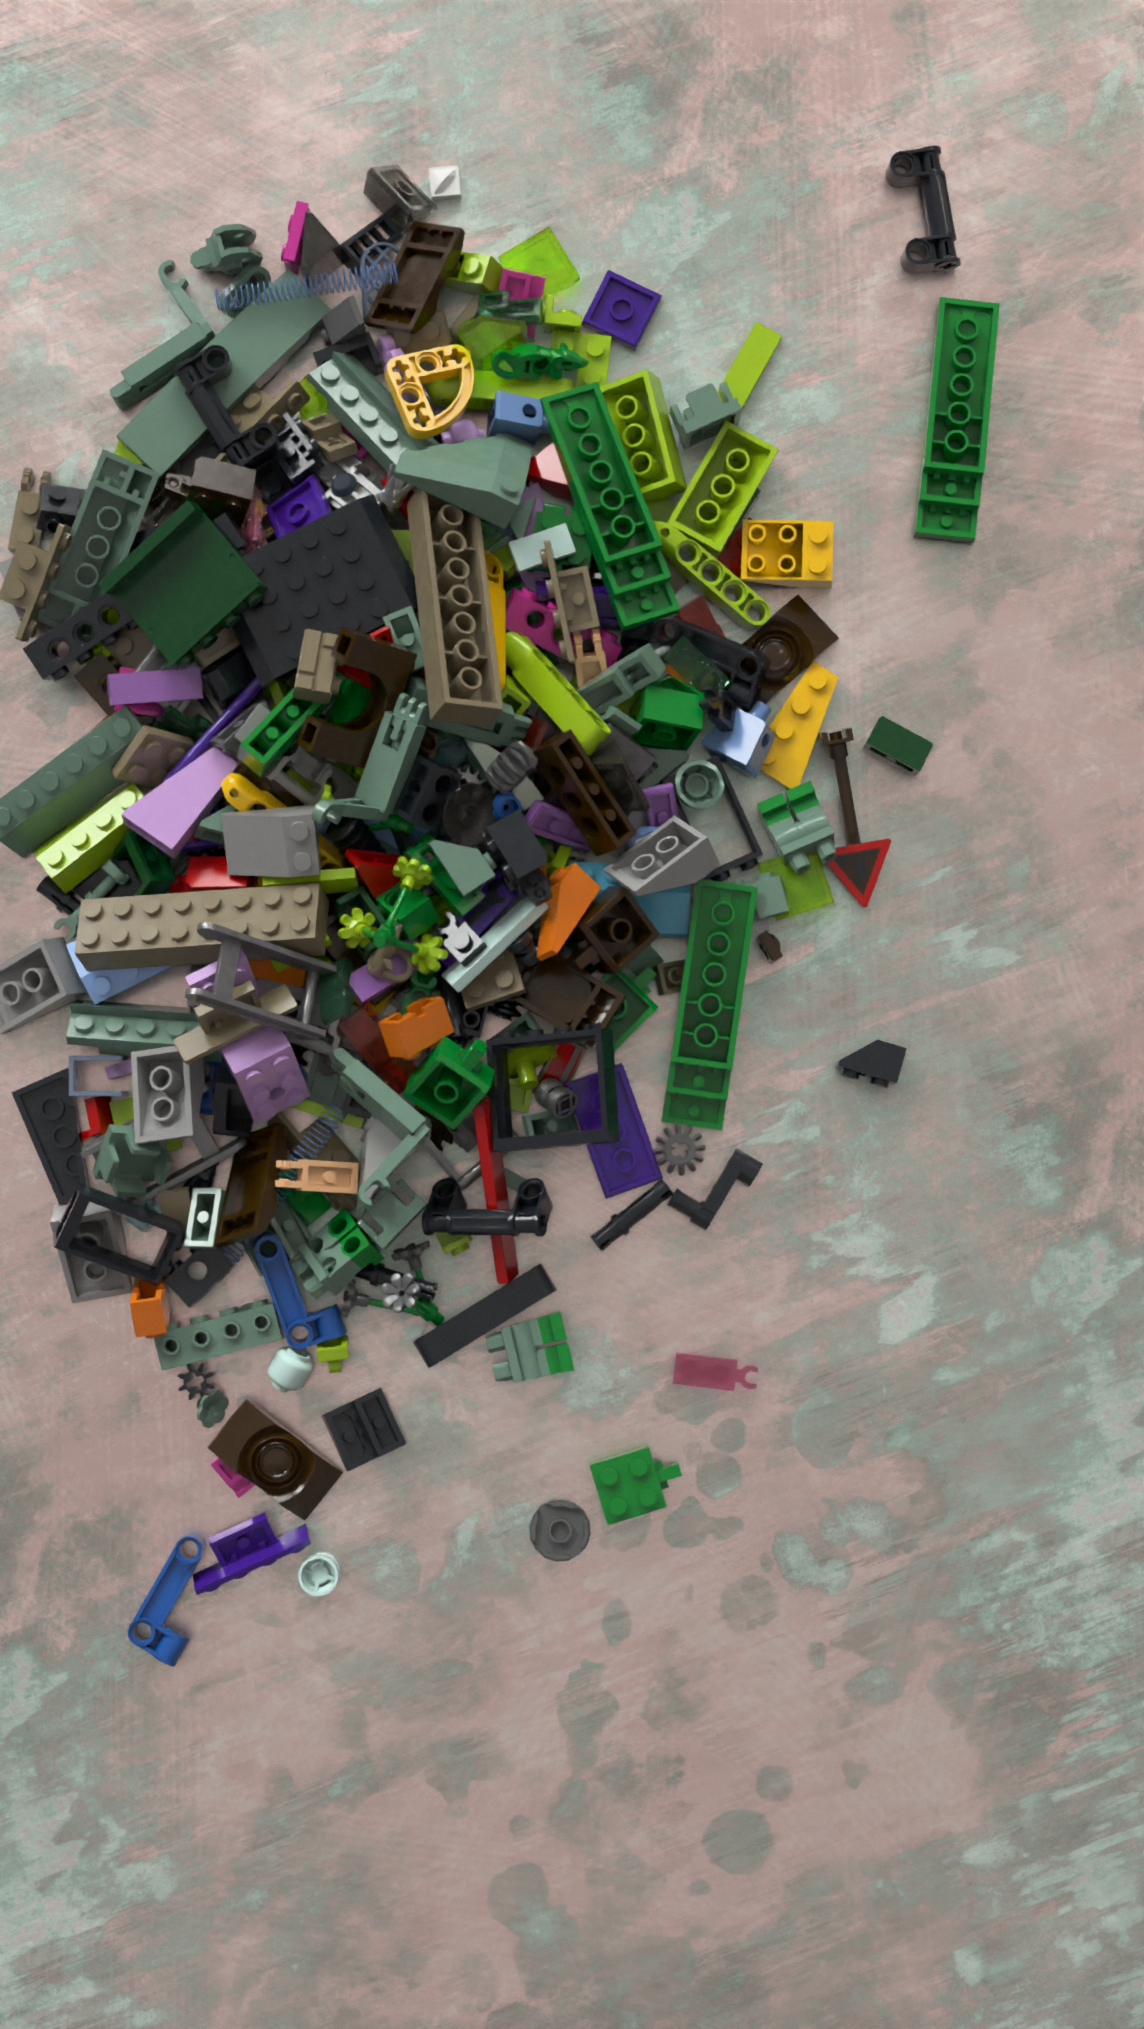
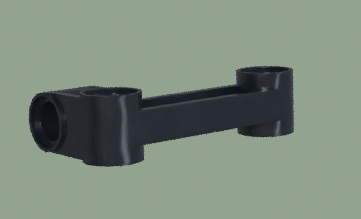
[652,615,769,711]

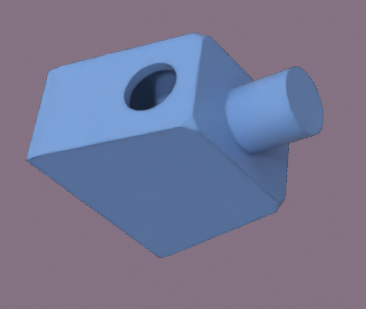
[486,391,551,445]
[701,701,775,778]

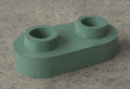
[220,264,271,319]

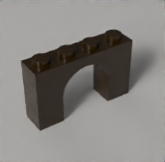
[296,626,417,769]

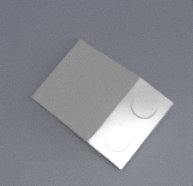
[221,805,321,877]
[603,815,720,896]
[0,937,87,1034]
[131,1046,205,1144]
[355,1115,402,1220]
[50,1195,133,1303]

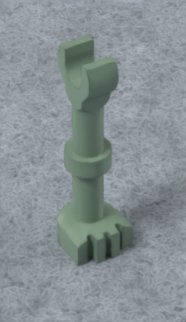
[53,859,131,941]

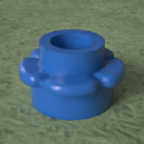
[492,792,522,821]

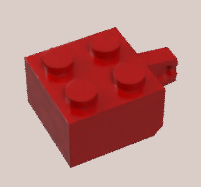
[169,855,254,893]

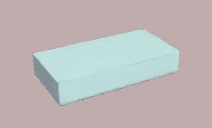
[508,523,576,573]

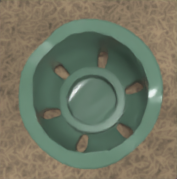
[675,760,724,809]

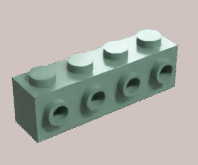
[154,1299,285,1371]

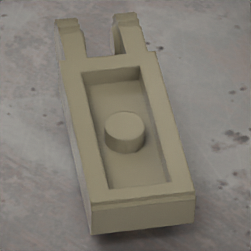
[8,467,51,552]

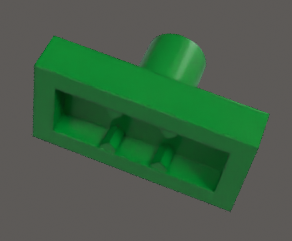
[276,1160,332,1228]

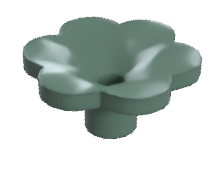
[196,1390,228,1428]

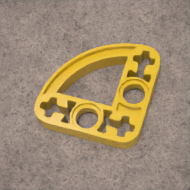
[385,344,474,439]

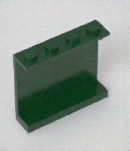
[98,500,268,670]

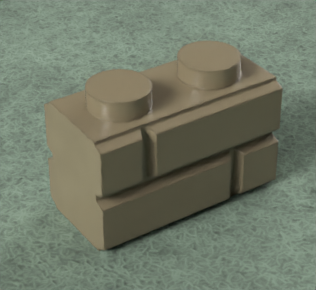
[292,629,344,705]

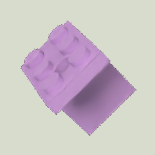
[185,949,311,1124]

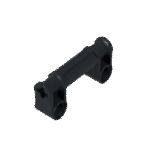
[885,145,961,274]
[172,345,280,469]
[422,1178,553,1237]

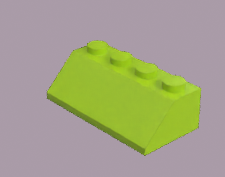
[600,369,687,501]
[666,420,779,554]
[33,781,144,894]

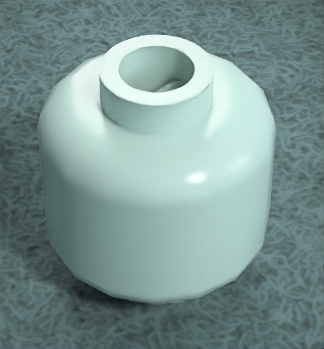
[267,1345,313,1393]

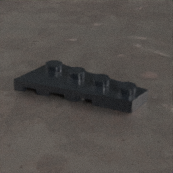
[11,1068,89,1205]

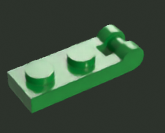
[403,833,486,918]

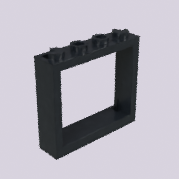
[486,1024,620,1152]

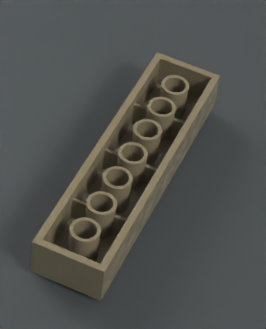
[407,488,503,727]
[75,883,329,971]

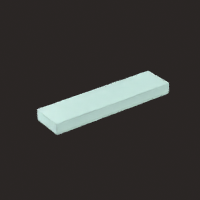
[441,896,549,993]

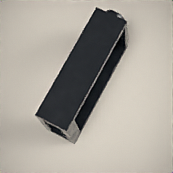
[661,755,763,882]
[53,1182,186,1286]

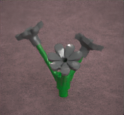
[340,1240,444,1326]

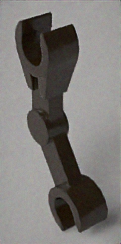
[413,1105,453,1151]

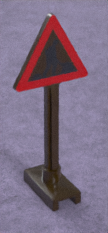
[818,728,891,907]

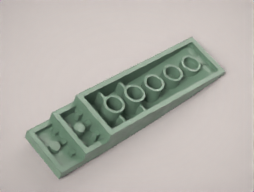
[117,269,332,479]

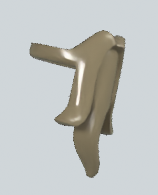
[367,924,413,983]

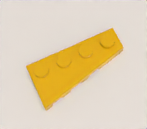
[760,661,838,790]

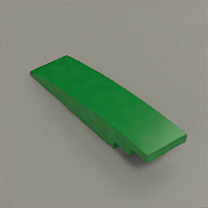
[914,297,1000,543]
[540,382,680,631]
[661,879,758,1130]

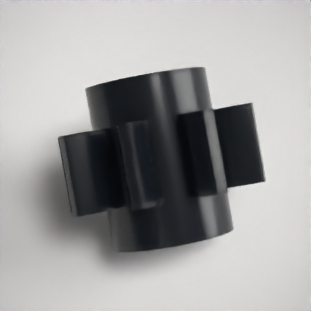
[178,1362,216,1400]

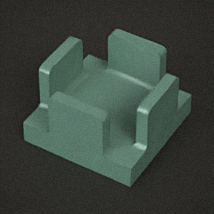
[669,381,742,450]
[93,1124,172,1197]
[357,1179,427,1249]

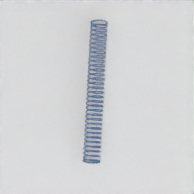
[215,261,398,311]
[220,1102,348,1262]

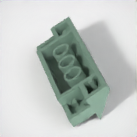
[308,351,440,492]
[37,449,160,642]
[0,704,143,858]
[66,1000,223,1062]

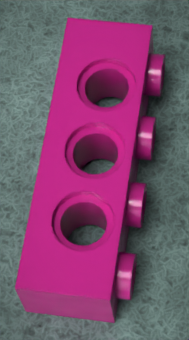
[506,587,622,668]

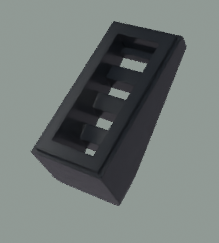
[337,213,404,276]

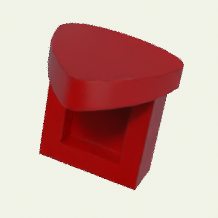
[80,1096,114,1142]

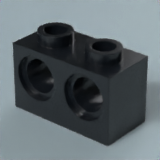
[392,755,463,832]

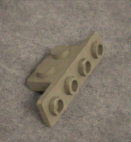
[215,379,310,464]
[0,523,72,642]
[540,540,600,665]
[173,980,298,1065]
[267,1112,359,1212]

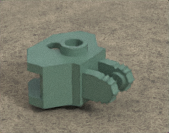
[190,224,263,275]

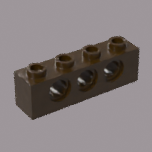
[74,653,183,736]
[533,729,637,857]

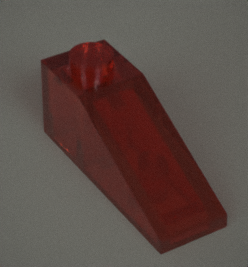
[339,1002,417,1094]

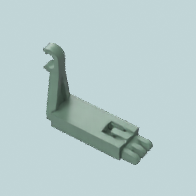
[110,260,215,410]
[403,671,532,747]
[312,693,429,824]
[330,1047,430,1209]

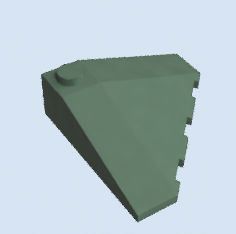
[392,432,533,529]

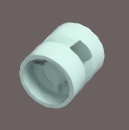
[298,1551,341,1596]

